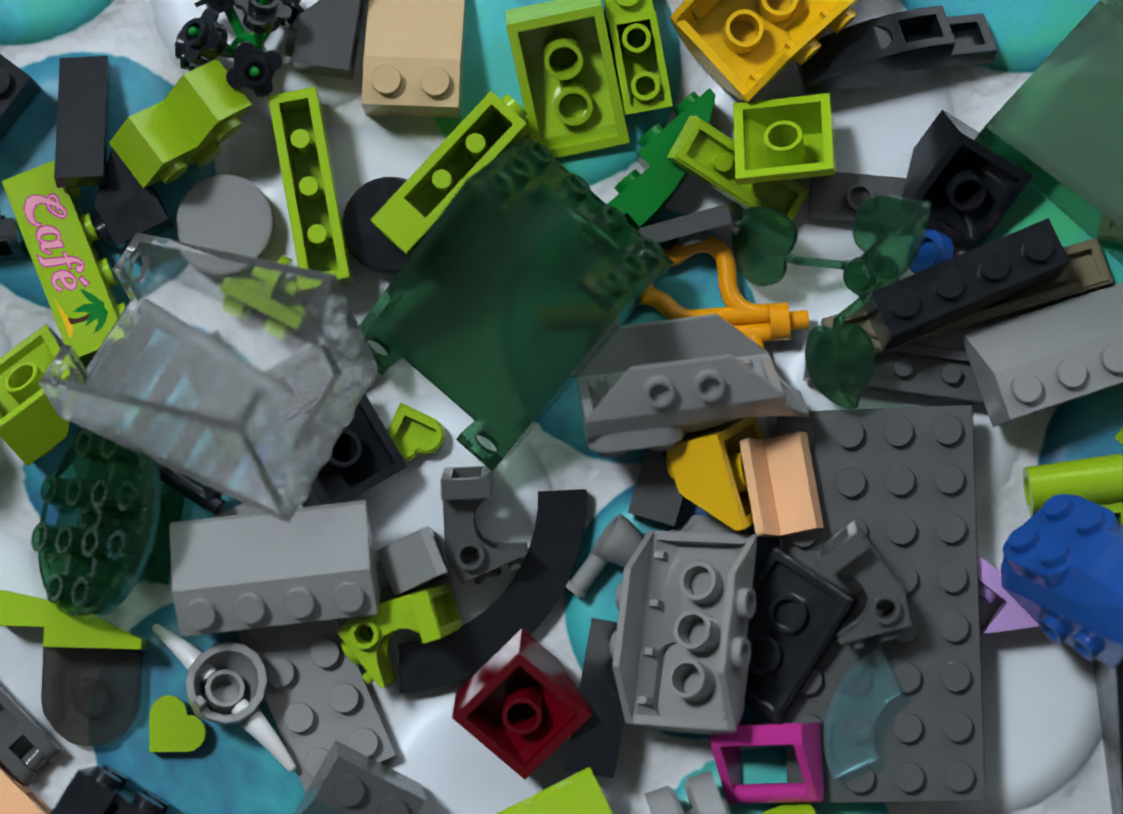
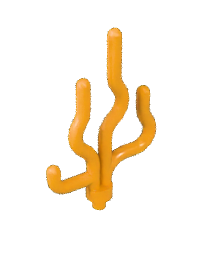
[537,235,809,349]

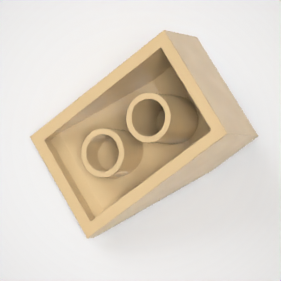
[361,0,466,118]

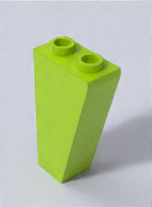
[370,91,531,259]

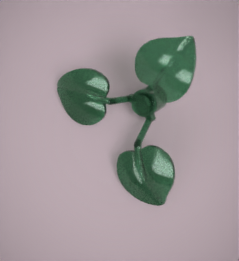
[731,195,931,409]

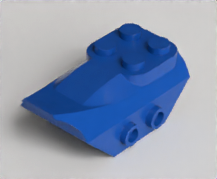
[1001,494,1123,668]

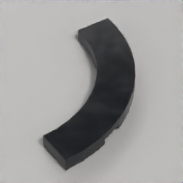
[398,489,586,693]

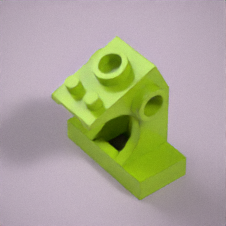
[337,581,463,688]

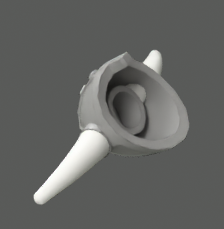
[152,624,296,772]

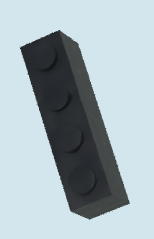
[863,218,1070,352]

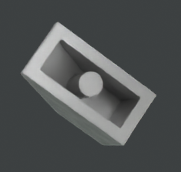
[377,526,452,597]

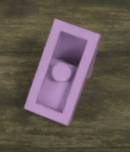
[978,556,1039,634]

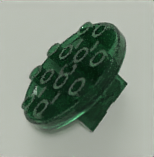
[31,422,185,619]

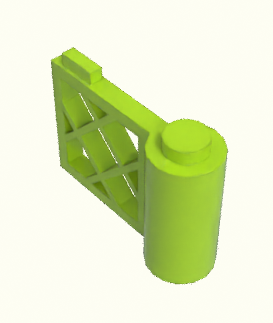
[1023,453,1123,527]

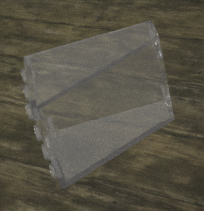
[39,232,379,523]

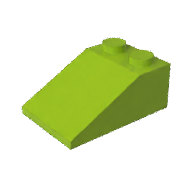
[505,0,630,162]

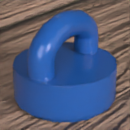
[906,229,954,274]

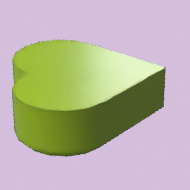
[387,403,445,463]
[149,695,208,752]

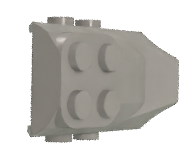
[577,314,809,457]
[610,515,758,735]

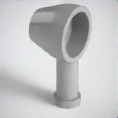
[565,514,643,599]

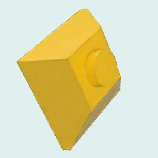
[666,417,763,531]

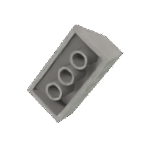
[961,282,1123,427]
[169,500,381,637]

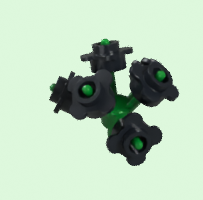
[175,0,305,97]

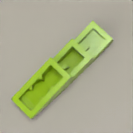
[0,590,149,650]

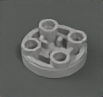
[176,175,274,273]

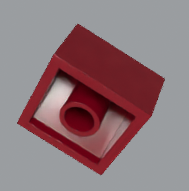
[452,628,592,780]

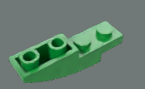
[578,88,716,252]

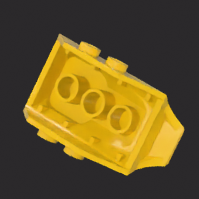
[670,0,863,102]

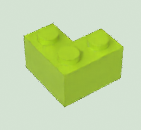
[109,58,252,189]

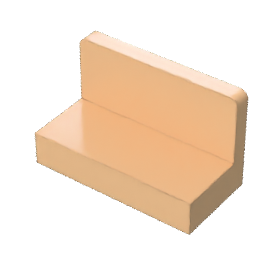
[740,431,824,538]

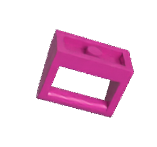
[710,722,824,804]

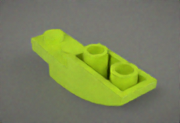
[602,0,673,115]

